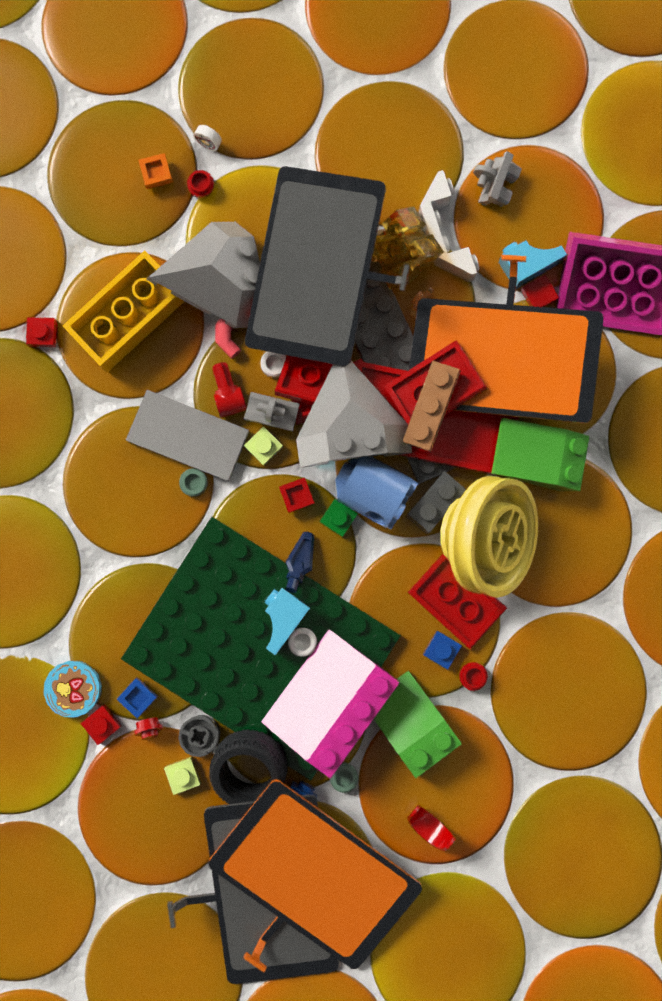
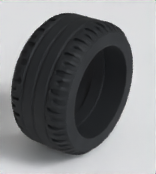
[209,729,288,804]

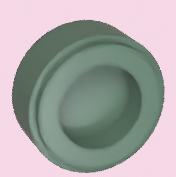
[179,469,208,497]
[330,762,358,793]

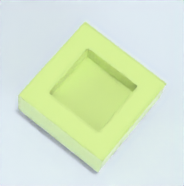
[244,426,283,466]
[164,756,201,795]

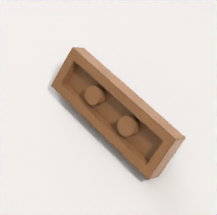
[403,361,461,452]

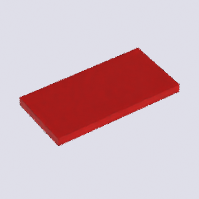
[357,361,519,477]

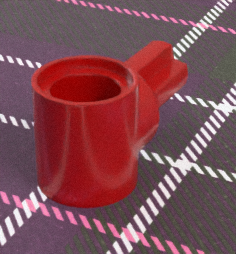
[212,362,247,418]

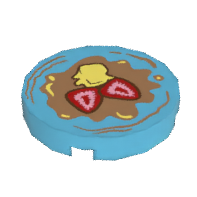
[44,661,102,718]

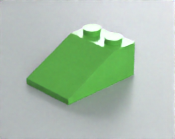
[491,418,590,491]
[374,671,462,778]

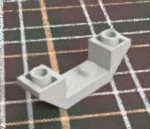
[418,170,479,282]

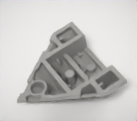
[146,222,260,328]
[296,361,412,468]

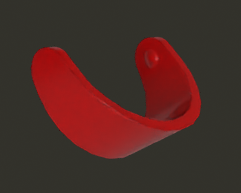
[407,805,456,851]

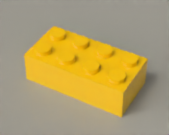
[63,250,185,373]

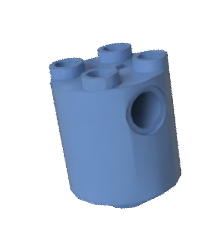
[335,456,418,529]

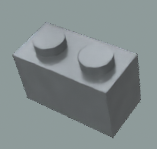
[406,471,466,534]

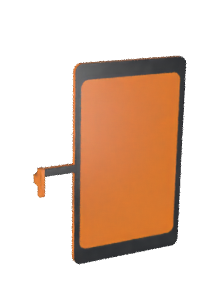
[409,255,604,423]
[209,780,422,972]

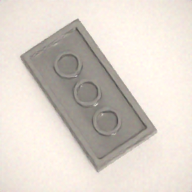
[126,390,250,482]

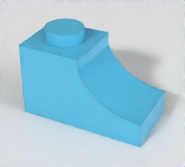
[499,240,567,289]
[264,588,310,655]

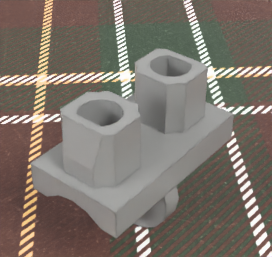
[473,151,521,206]
[244,392,300,432]

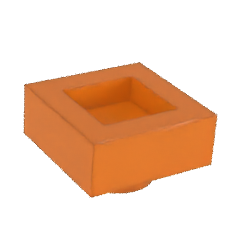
[139,153,173,189]

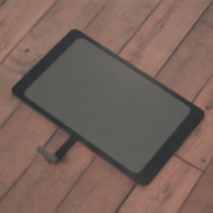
[245,166,410,366]
[167,794,338,984]

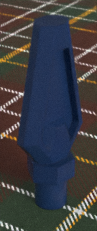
[285,532,315,593]

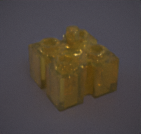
[372,207,444,290]

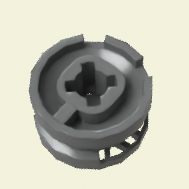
[179,715,221,757]

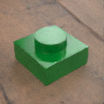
[319,499,358,537]

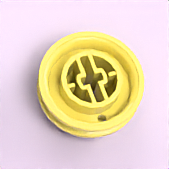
[441,476,538,597]

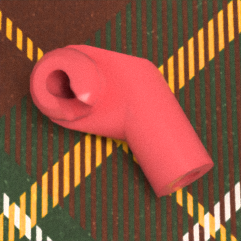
[215,318,241,359]

